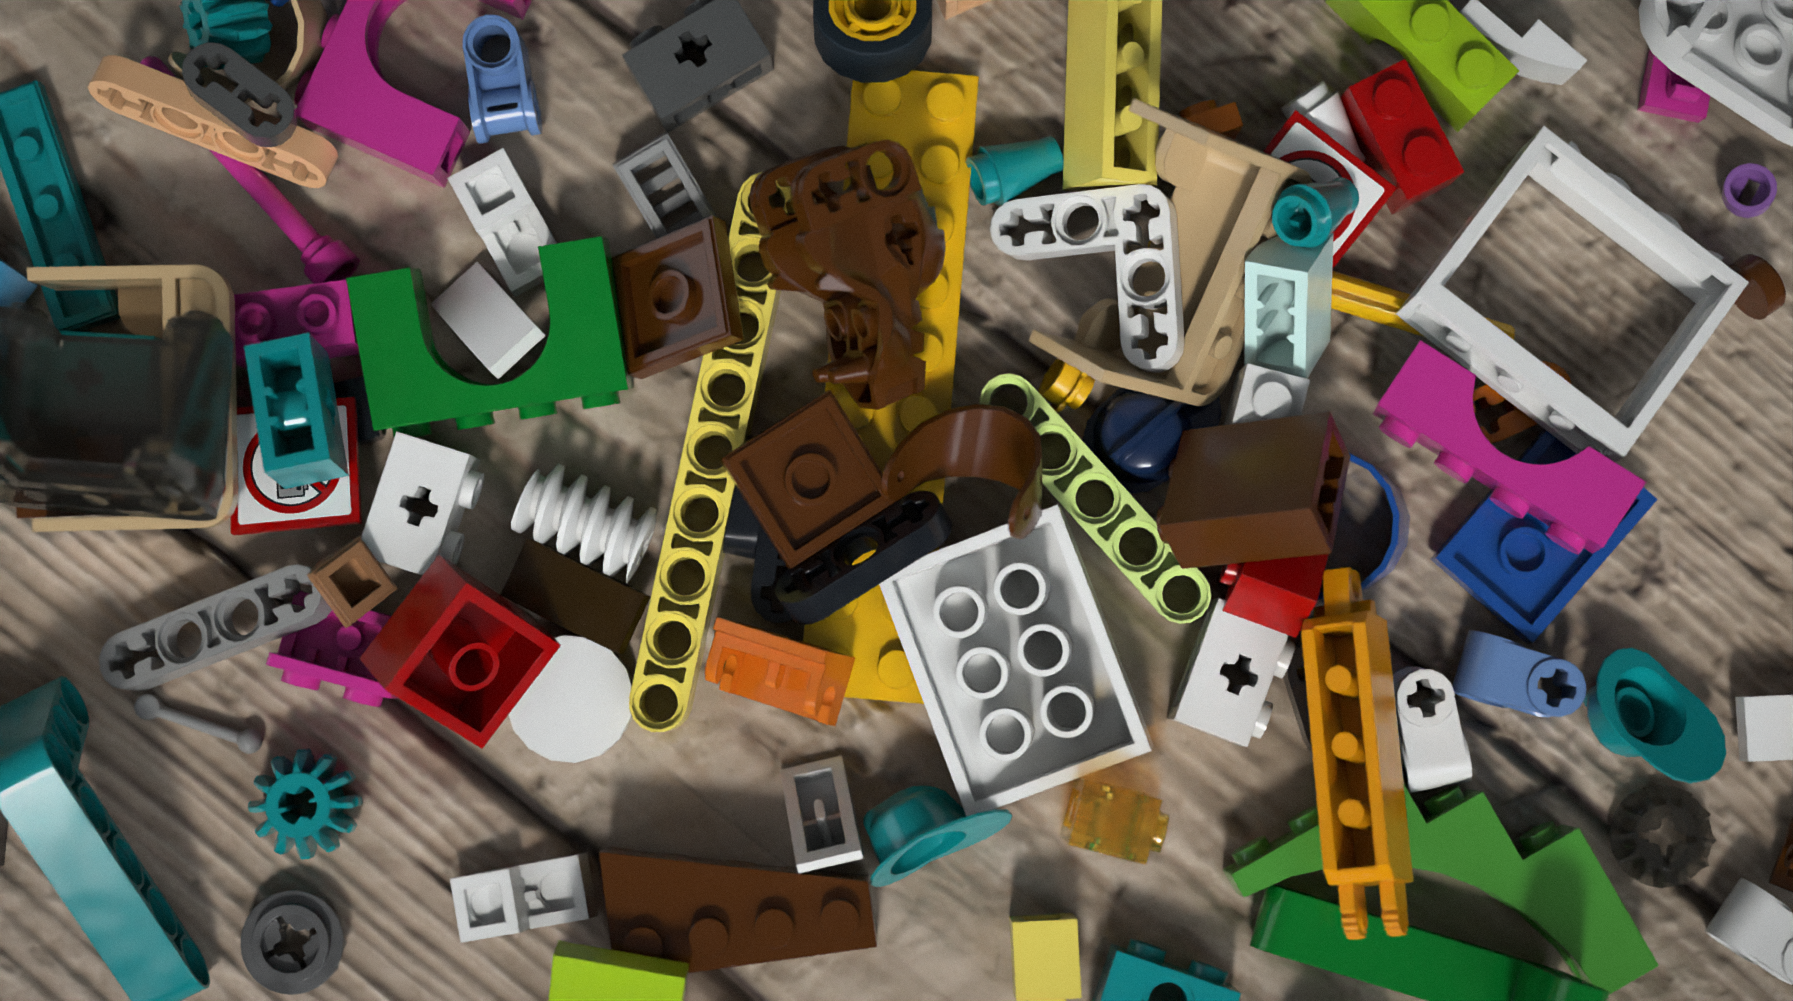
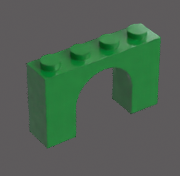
[346,236,634,437]

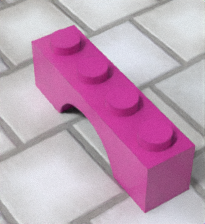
[1373,340,1646,555]

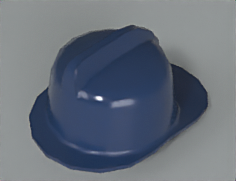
[1082,387,1222,494]

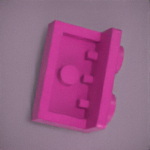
[266,591,398,708]

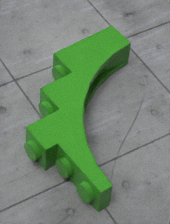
[1223,785,1659,994]

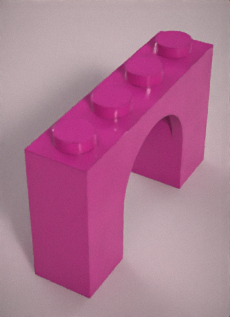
[294,0,532,188]

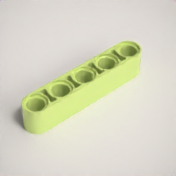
[979,373,1211,624]

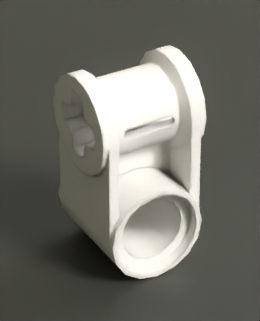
[1393,666,1472,793]
[1705,878,1793,985]

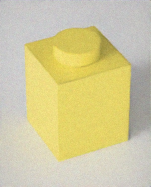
[1009,913,1082,1001]

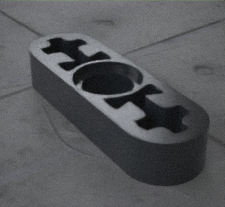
[775,491,952,625]

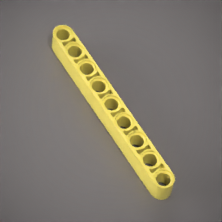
[629,172,792,732]

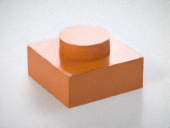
[1179,100,1243,139]

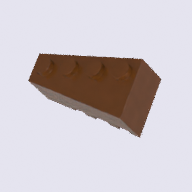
[599,847,878,973]

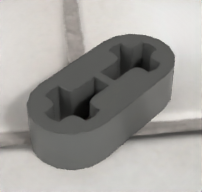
[182,42,297,147]

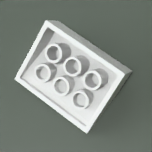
[879,505,1153,817]

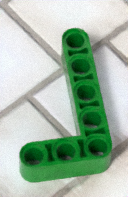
[1249,884,1610,1001]

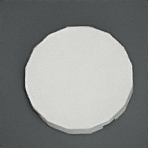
[509,635,633,763]

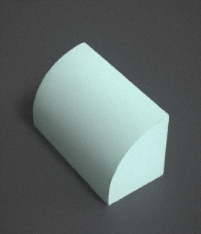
[1244,233,1333,379]

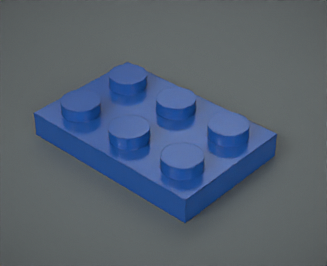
[1430,429,1658,643]

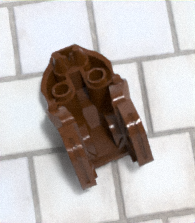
[749,139,946,410]

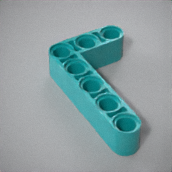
[0,676,210,1001]

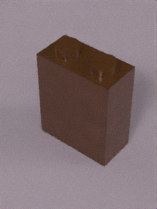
[1156,411,1350,569]

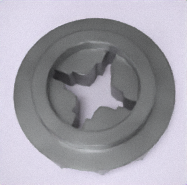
[241,889,347,995]

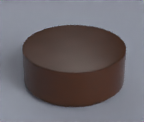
[1728,254,1786,320]

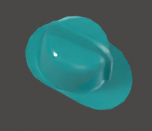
[1583,648,1726,783]
[863,786,1012,888]

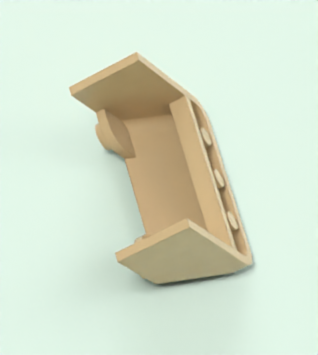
[1029,99,1312,406]
[27,265,239,532]

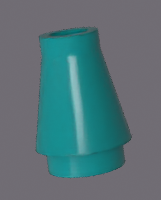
[966,136,1063,207]
[1272,177,1359,248]

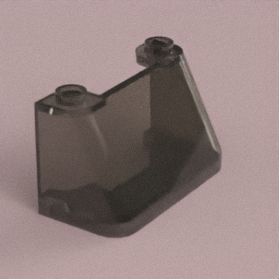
[0,302,233,521]

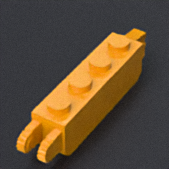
[1301,567,1413,940]

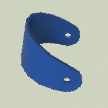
[1318,453,1410,600]

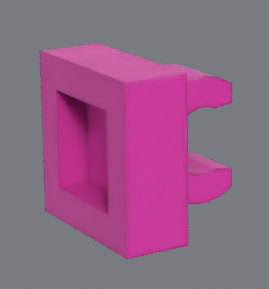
[1637,50,1710,123]

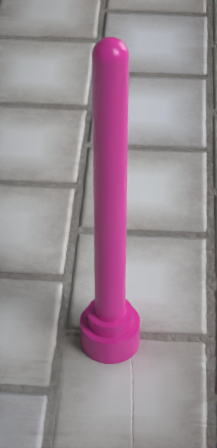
[140,56,360,284]

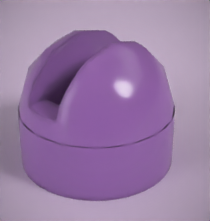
[1722,163,1777,218]

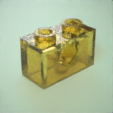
[1060,776,1169,865]

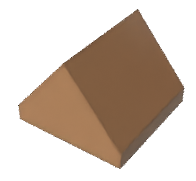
[307,536,398,628]

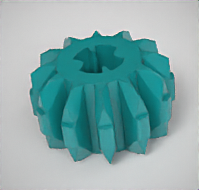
[179,0,273,70]
[247,748,362,860]

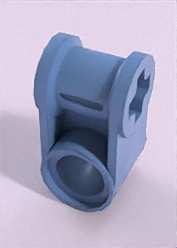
[462,14,542,144]
[1452,630,1587,718]

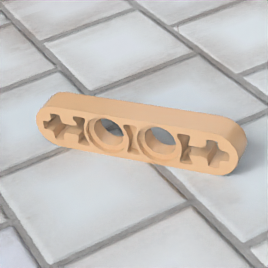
[88,55,338,188]

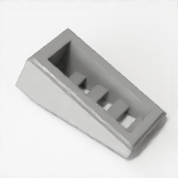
[613,131,729,238]

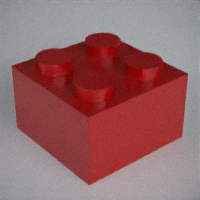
[359,555,561,749]

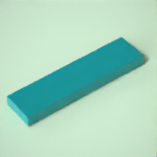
[0,80,120,332]

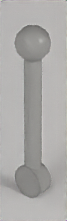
[134,694,262,754]

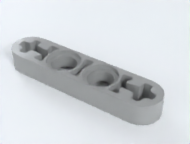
[99,564,332,691]

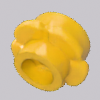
[1038,358,1095,413]

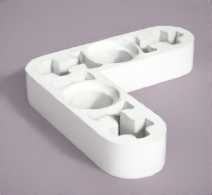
[990,184,1185,373]

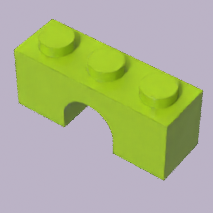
[1325,0,1519,133]

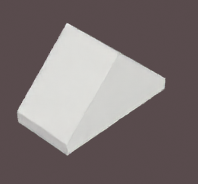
[780,755,864,873]

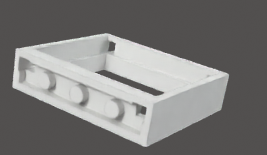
[1396,126,1749,462]

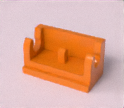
[705,617,855,726]

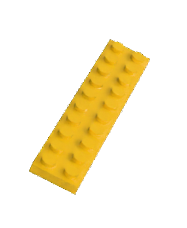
[803,70,979,704]

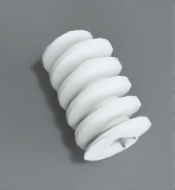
[511,463,657,584]

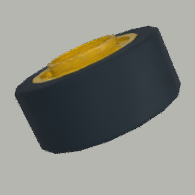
[813,0,932,83]

